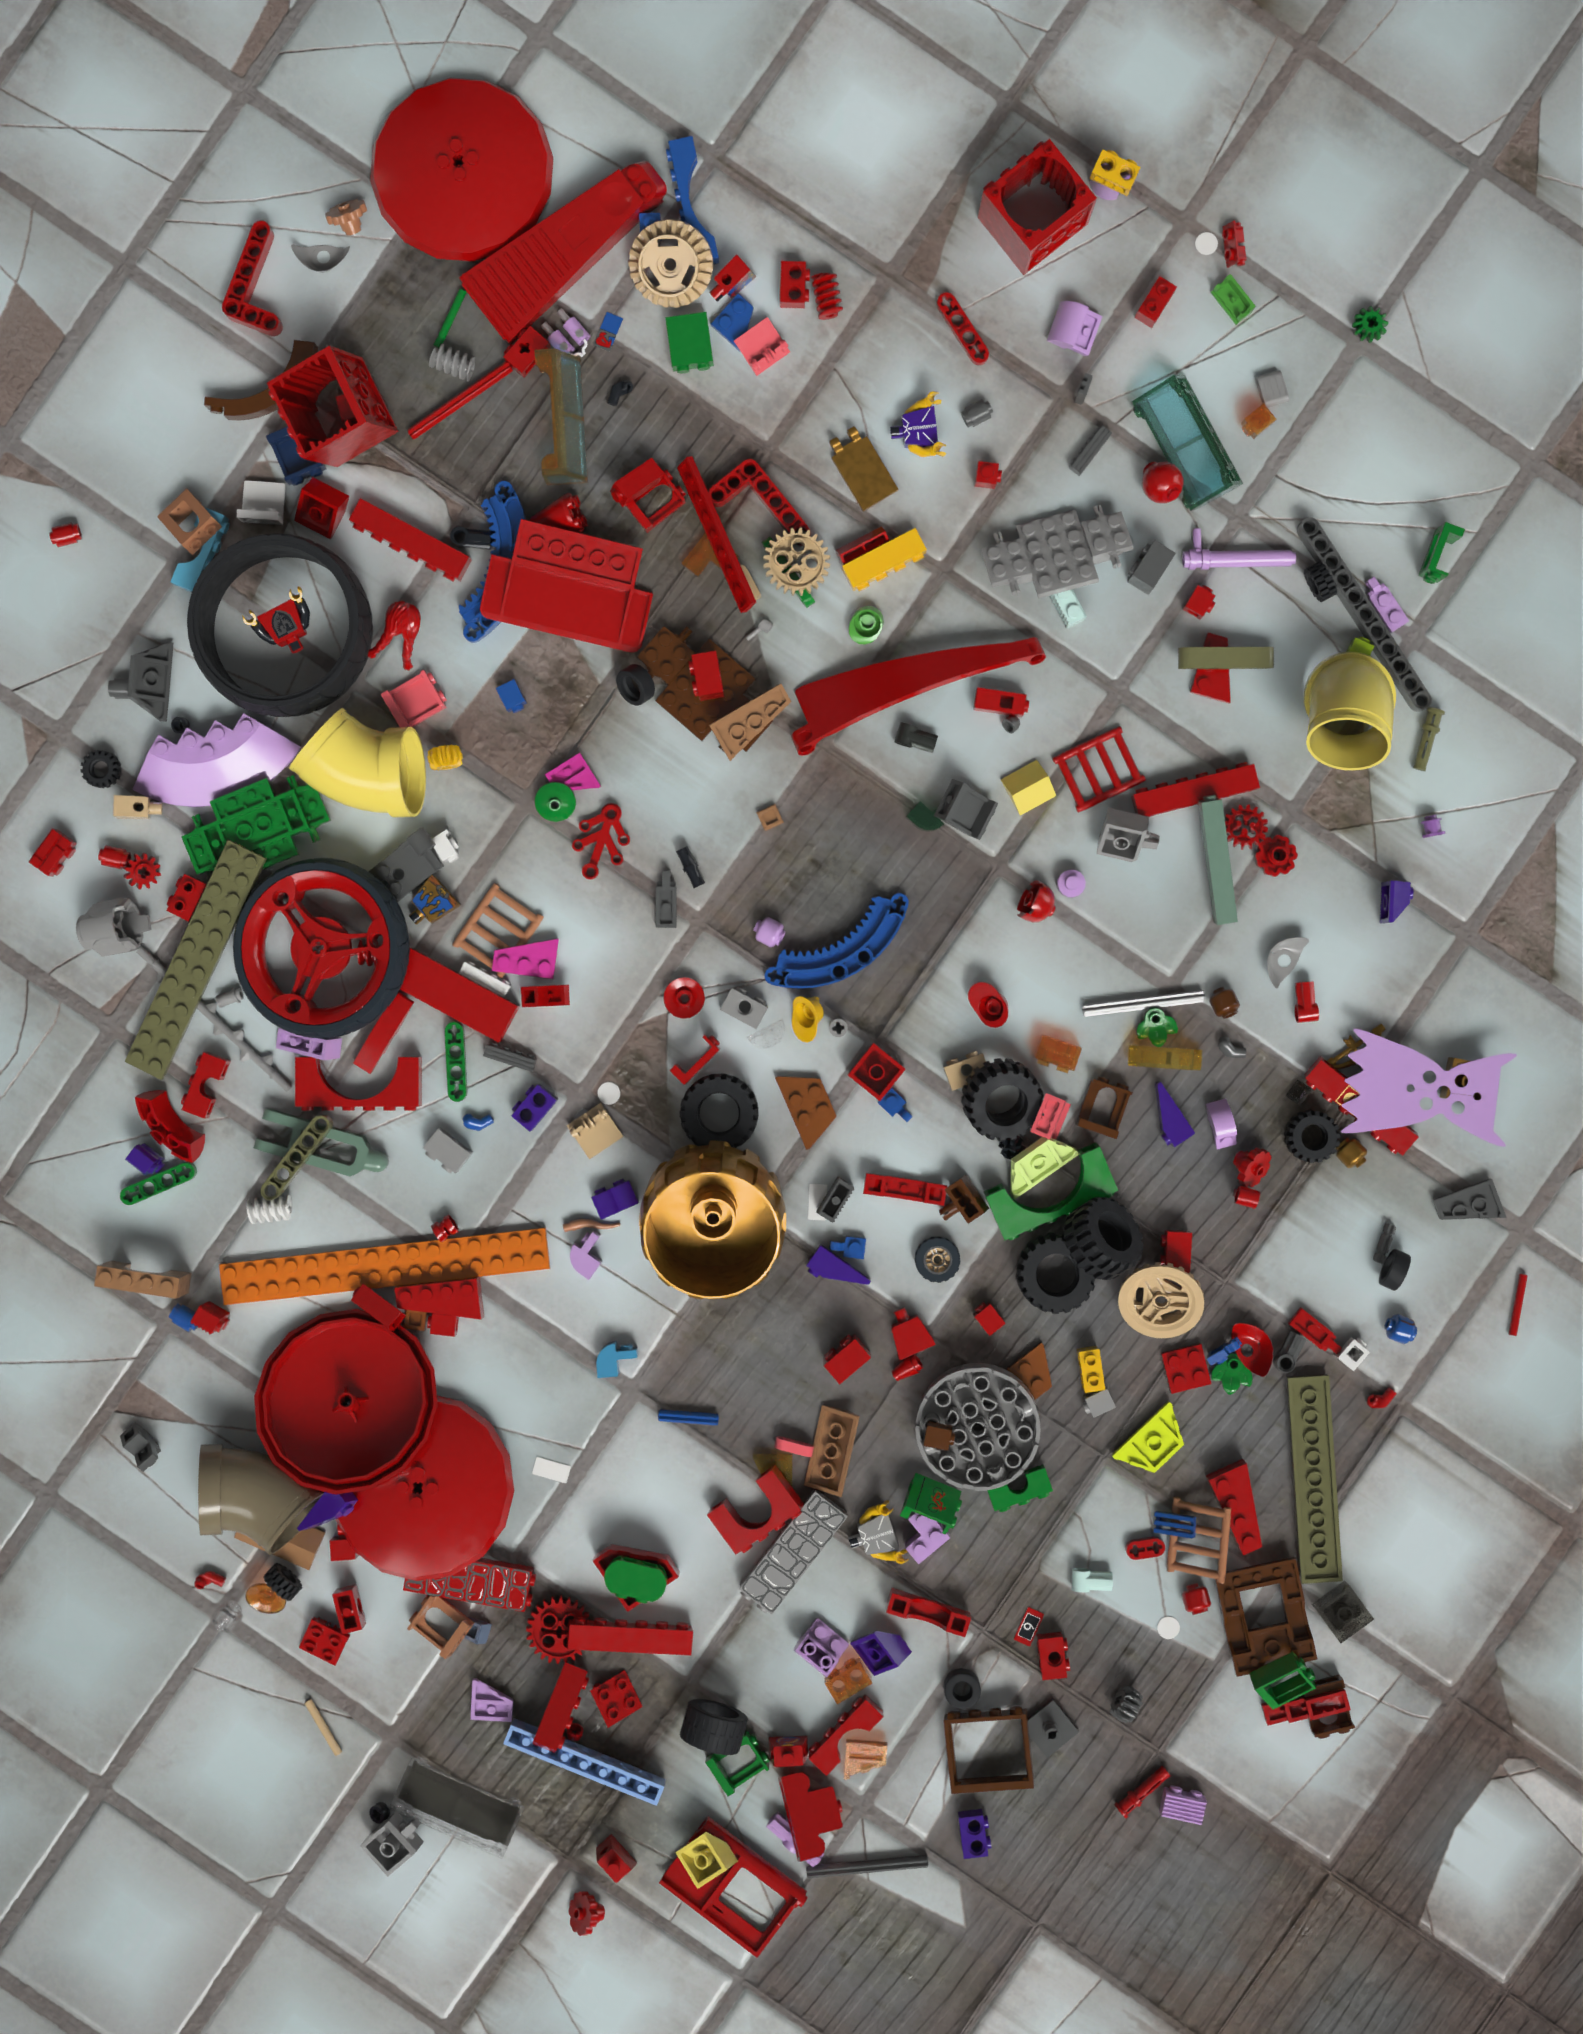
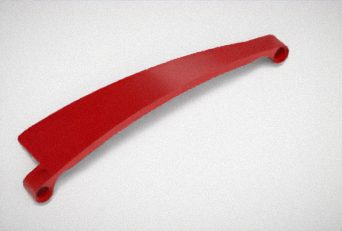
[791,637,1046,756]

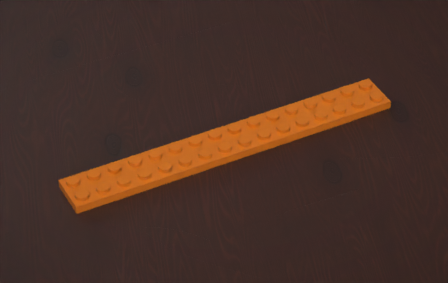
[219,1227,550,1305]

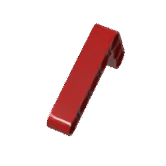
[222,220,283,336]
[708,459,811,546]

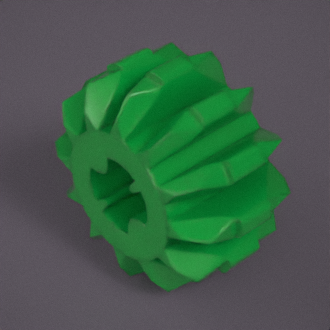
[1352,306,1389,343]

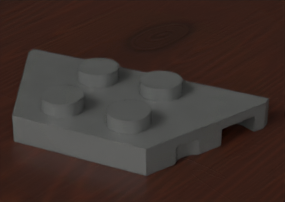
[127,642,174,722]

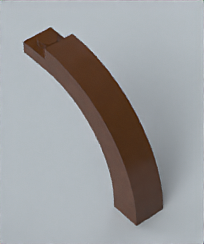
[204,340,318,421]

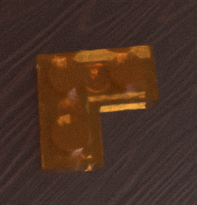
[682,533,740,577]

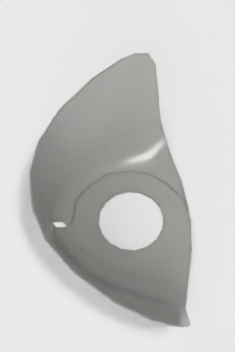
[291,244,350,273]
[1267,937,1309,988]

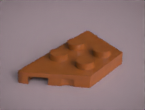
[775,1076,837,1150]
[1006,1342,1052,1400]

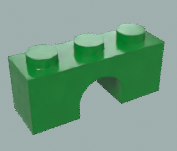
[987,1464,1053,1512]

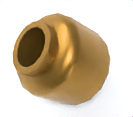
[1336,1138,1367,1168]

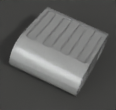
[1255,370,1289,409]

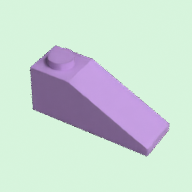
[276,1028,342,1060]

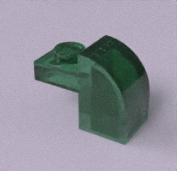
[906,801,944,832]

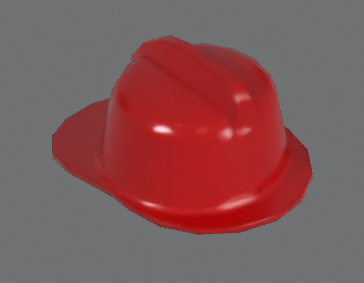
[968,982,1008,1028]

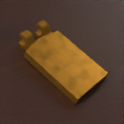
[829,426,899,512]

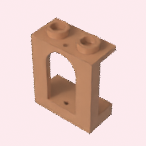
[157,489,222,555]
[407,1595,474,1659]

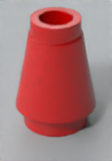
[891,1354,923,1381]

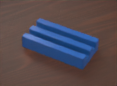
[1154,1511,1196,1538]

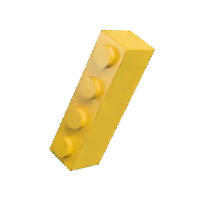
[842,528,927,592]

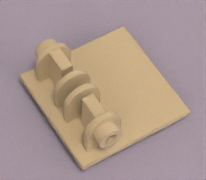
[567,1103,624,1160]

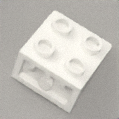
[237,481,286,525]

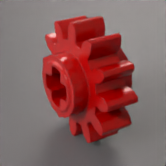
[123,852,161,890]

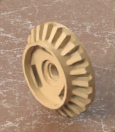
[628,219,713,308]
[1118,1262,1204,1338]

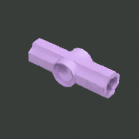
[766,1812,824,1867]

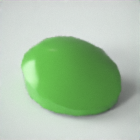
[849,606,884,645]

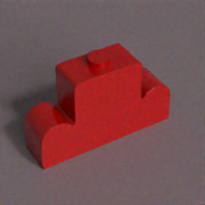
[778,1773,843,1862]

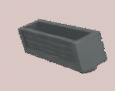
[1069,425,1112,476]
[483,1042,537,1072]

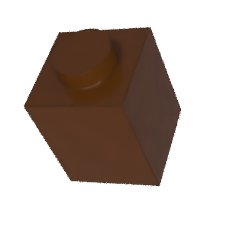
[924,1421,955,1451]

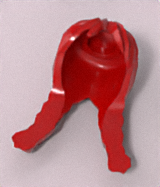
[368,601,421,671]

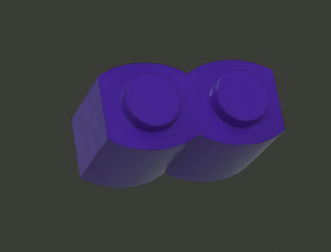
[125,1143,165,1176]
[591,1178,639,1220]

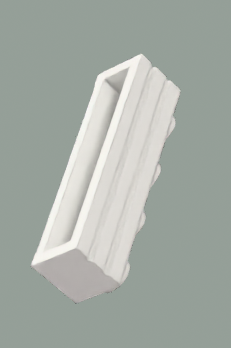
[459,961,511,998]

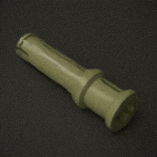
[1413,707,1445,771]

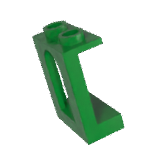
[1418,522,1465,584]
[705,1730,770,1797]

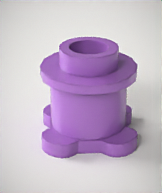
[1421,814,1446,838]

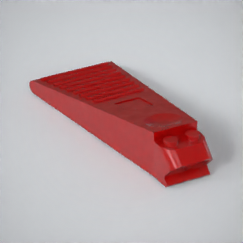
[459,161,667,344]

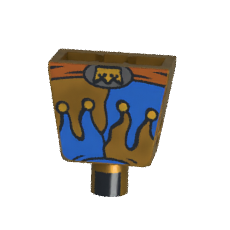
[409,875,460,925]

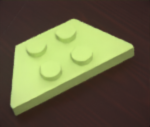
[1010,1137,1079,1199]

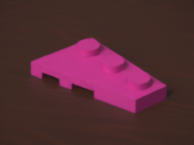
[491,938,559,979]

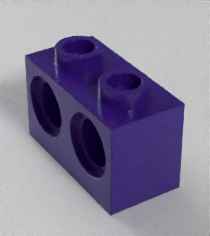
[511,1084,558,1132]
[958,1809,991,1859]

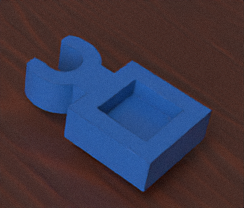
[1206,1337,1242,1365]

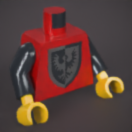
[242,586,310,654]

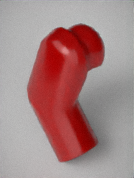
[194,1571,226,1589]

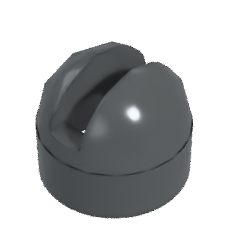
[1002,715,1020,734]

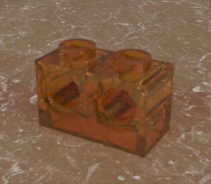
[824,1657,873,1704]

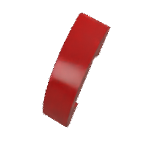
[863,1173,947,1206]

